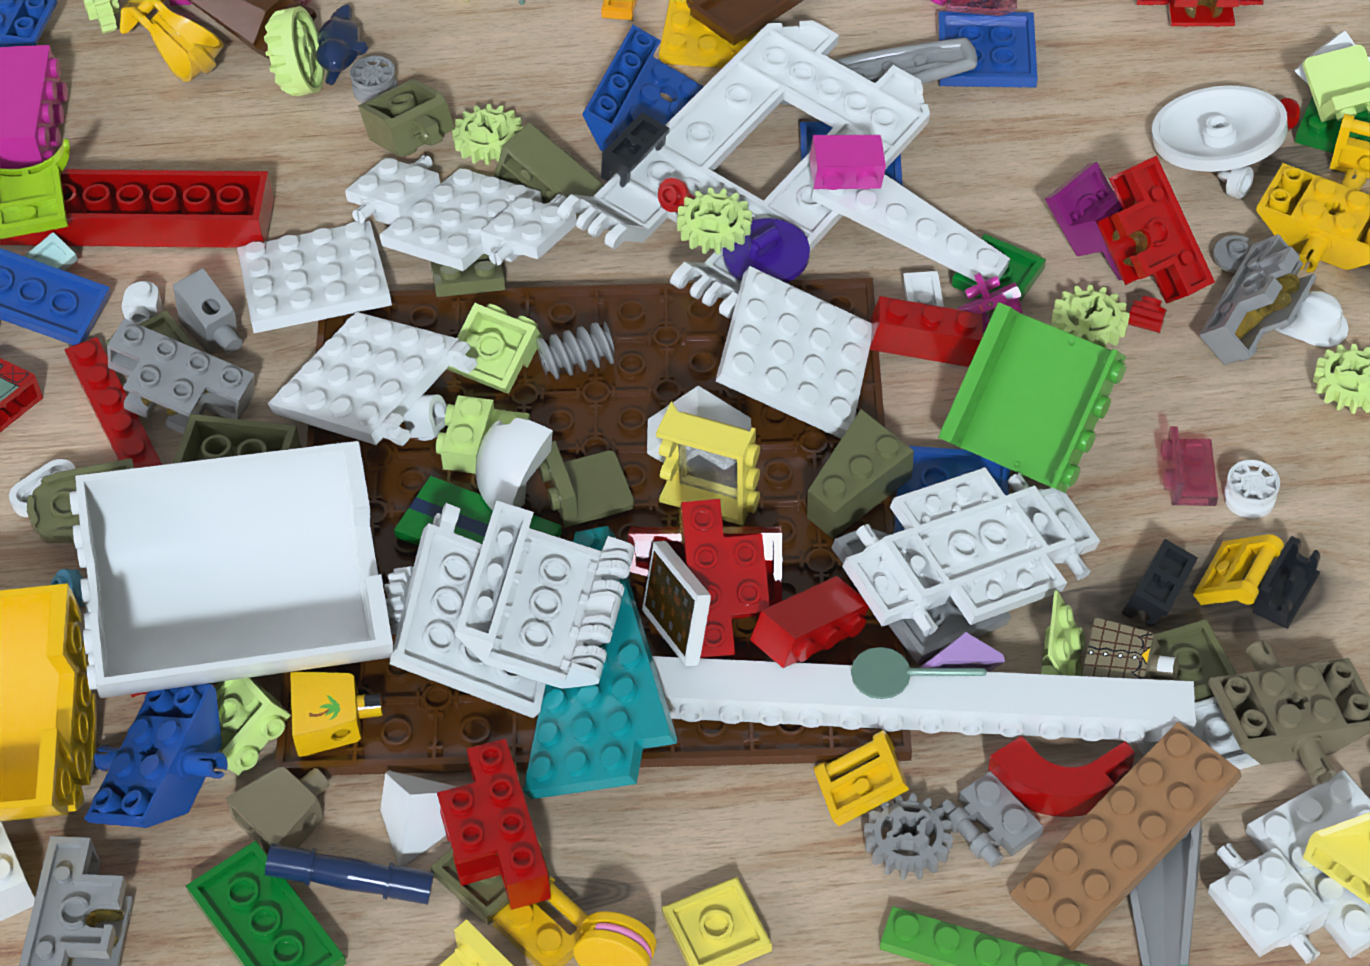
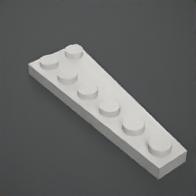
[812,174,1010,290]

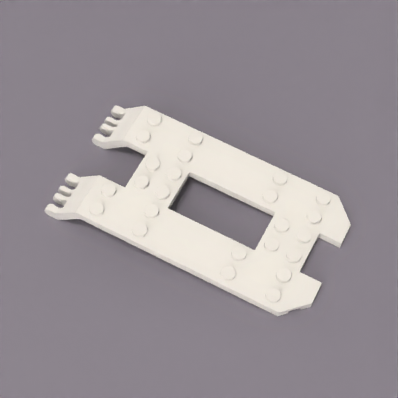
[557,20,930,319]

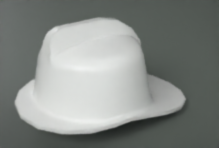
[1274,291,1349,348]

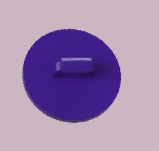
[723,218,810,283]

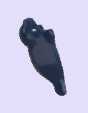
[316,4,369,85]

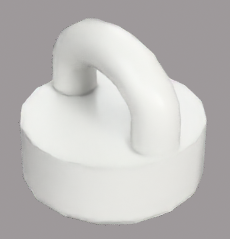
[1218,166,1254,199]

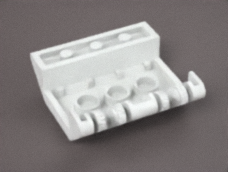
[454,500,635,689]

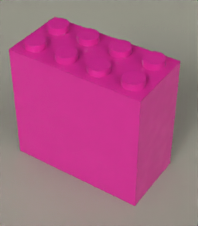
[0,45,68,169]

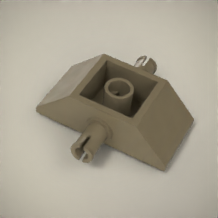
[1208,640,1370,785]

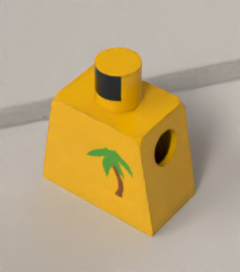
[290,672,383,757]

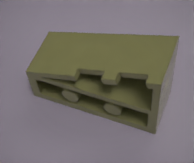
[494,122,604,219]

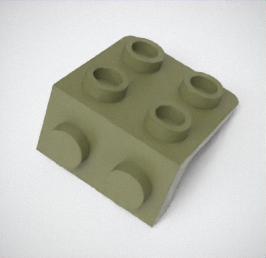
[538,441,634,528]

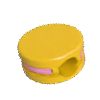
[573,911,657,966]

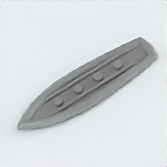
[780,37,977,106]

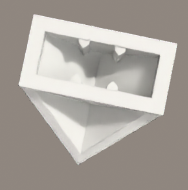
[380,770,457,867]

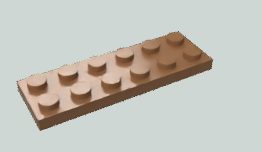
[1009,722,1242,952]

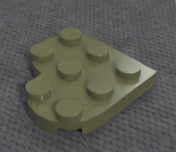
[27,458,134,554]

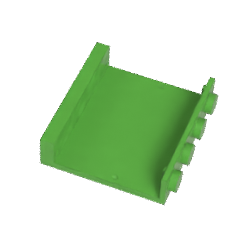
[938,302,1126,493]

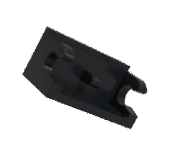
[601,113,670,187]
[1253,536,1321,629]
[1122,539,1198,626]

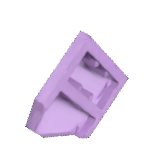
[919,632,1005,672]

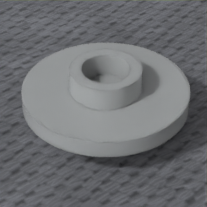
[1213,235,1256,274]

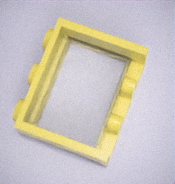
[656,401,760,526]

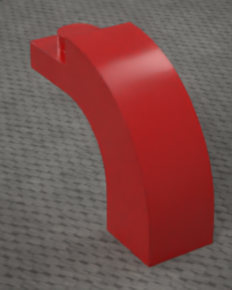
[988,736,1136,817]

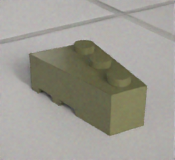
[807,409,914,539]

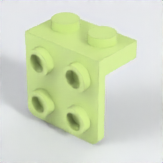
[1303,45,1370,122]

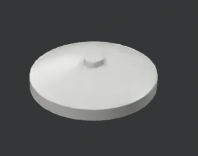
[1152,85,1288,172]

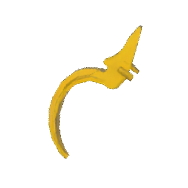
[120,0,224,82]

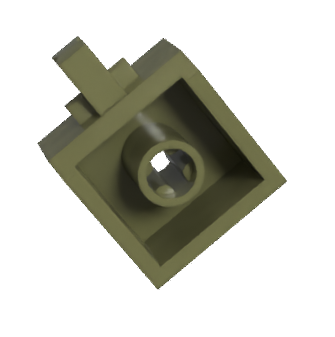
[358,79,455,157]

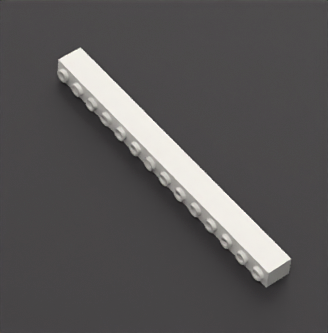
[652,656,1196,743]

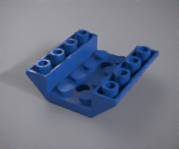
[582,25,704,151]

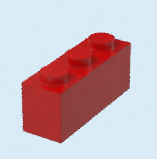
[869,296,983,367]
[750,576,869,668]

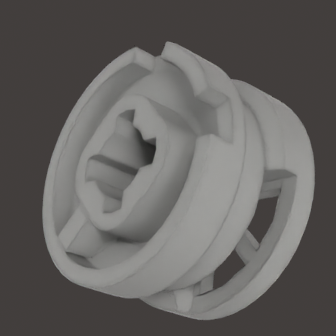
[350,56,397,103]

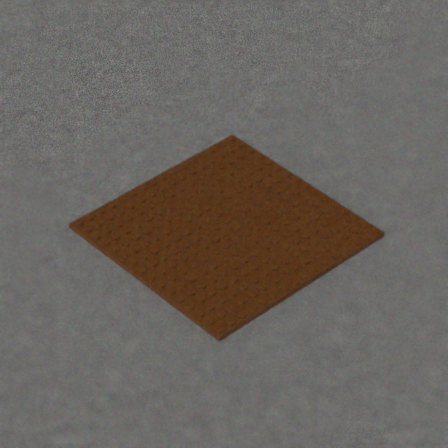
[274,278,912,776]

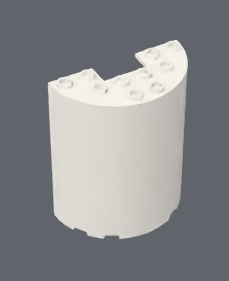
[69,441,393,698]

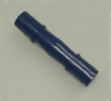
[265,843,434,905]

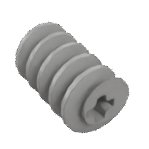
[536,321,615,380]

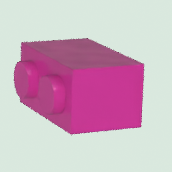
[809,135,886,190]

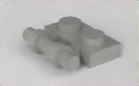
[938,771,1044,867]

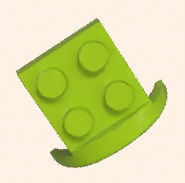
[0,138,70,239]

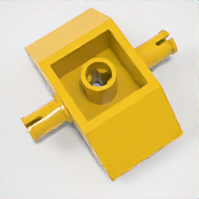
[1256,163,1370,273]

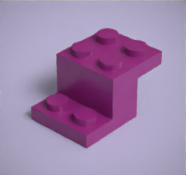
[1045,162,1123,281]

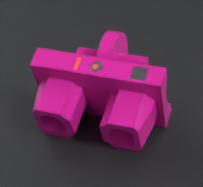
[957,272,1023,332]

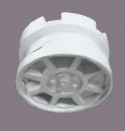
[1223,460,1280,519]

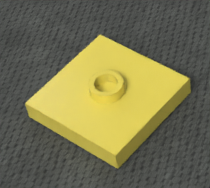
[661,877,772,966]

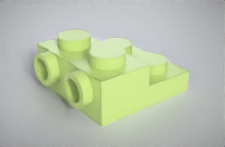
[447,303,543,394]
[436,395,530,474]
[214,677,291,776]

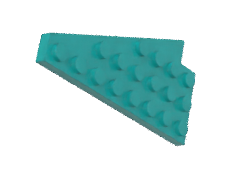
[523,526,677,799]

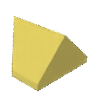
[1303,812,1370,905]

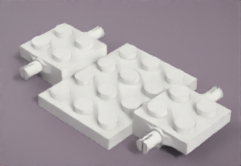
[345,155,577,271]
[842,468,1100,636]
[1208,770,1370,964]

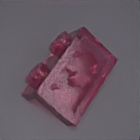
[1160,426,1218,506]

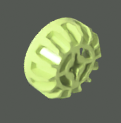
[264,6,324,96]

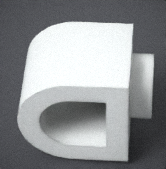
[121,281,164,324]
[403,394,447,441]

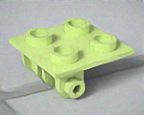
[1041,590,1085,676]

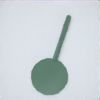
[851,647,987,699]

